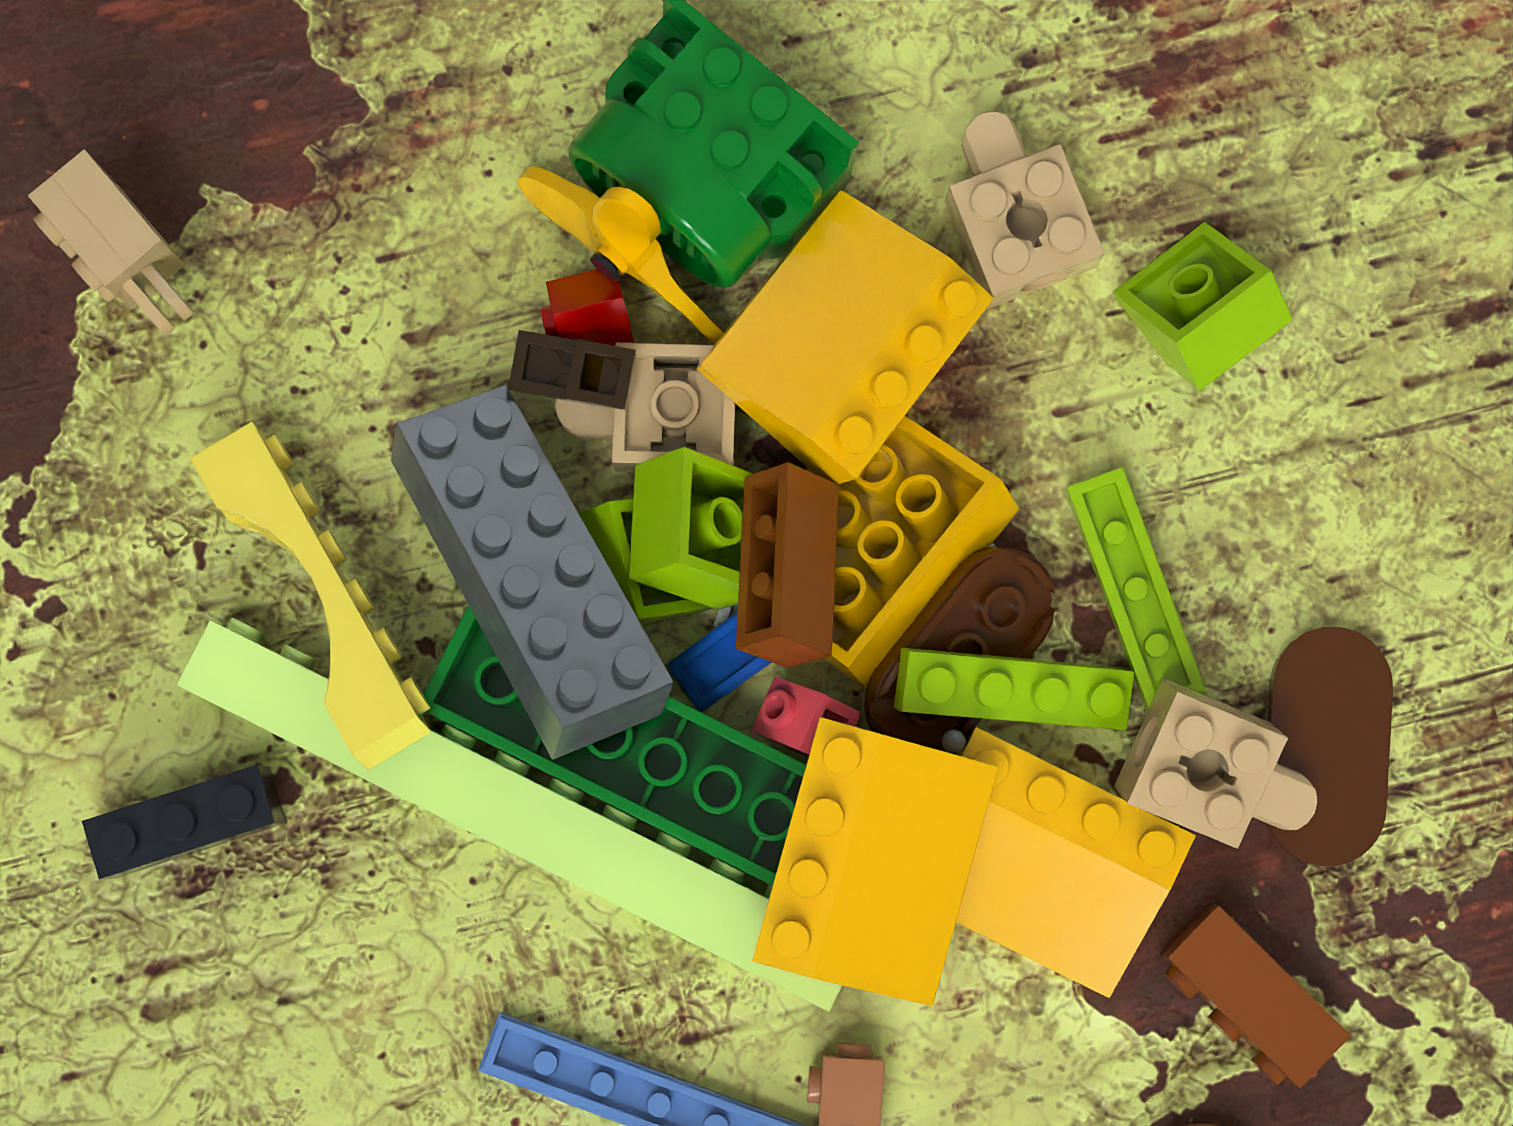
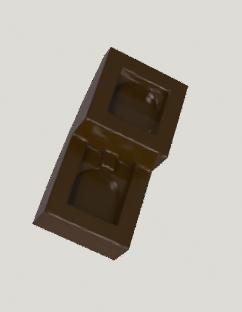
[508,330,636,410]

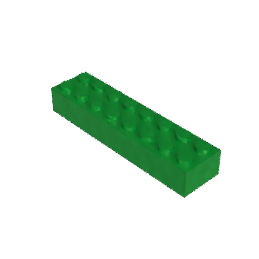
[423,605,806,886]

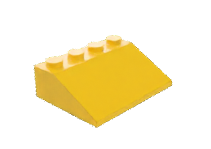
[696,190,994,484]
[806,416,1020,690]
[752,717,999,1006]
[956,727,1196,998]

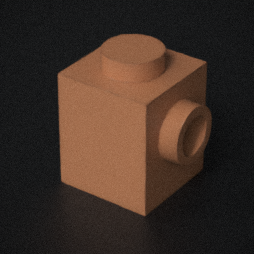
[807,1042,884,1126]

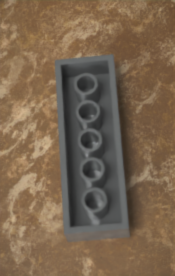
[391,385,674,760]

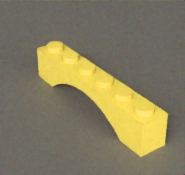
[190,422,432,770]

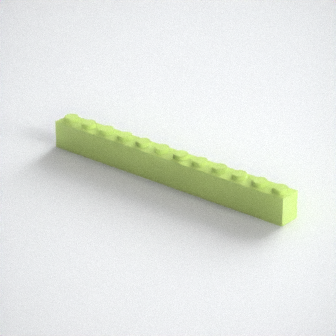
[177,617,842,1012]

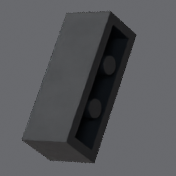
[82,765,287,880]

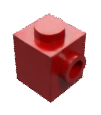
[540,269,634,346]

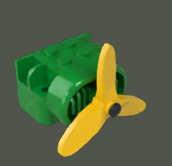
[517,0,859,345]

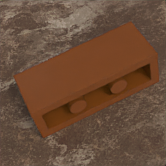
[735,462,839,668]
[1159,904,1351,1089]

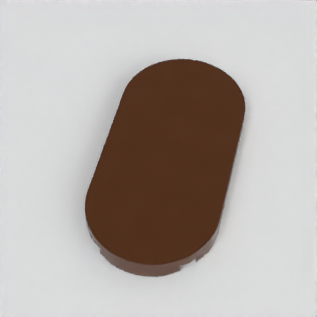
[864,546,1055,750]
[1266,627,1393,866]

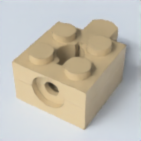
[945,111,1105,309]
[28,149,194,336]
[555,342,736,472]
[1114,678,1317,849]

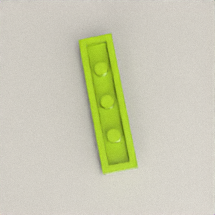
[1064,467,1206,712]
[894,648,1135,730]

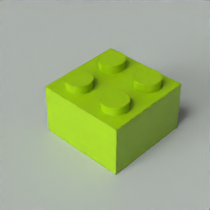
[629,447,754,610]

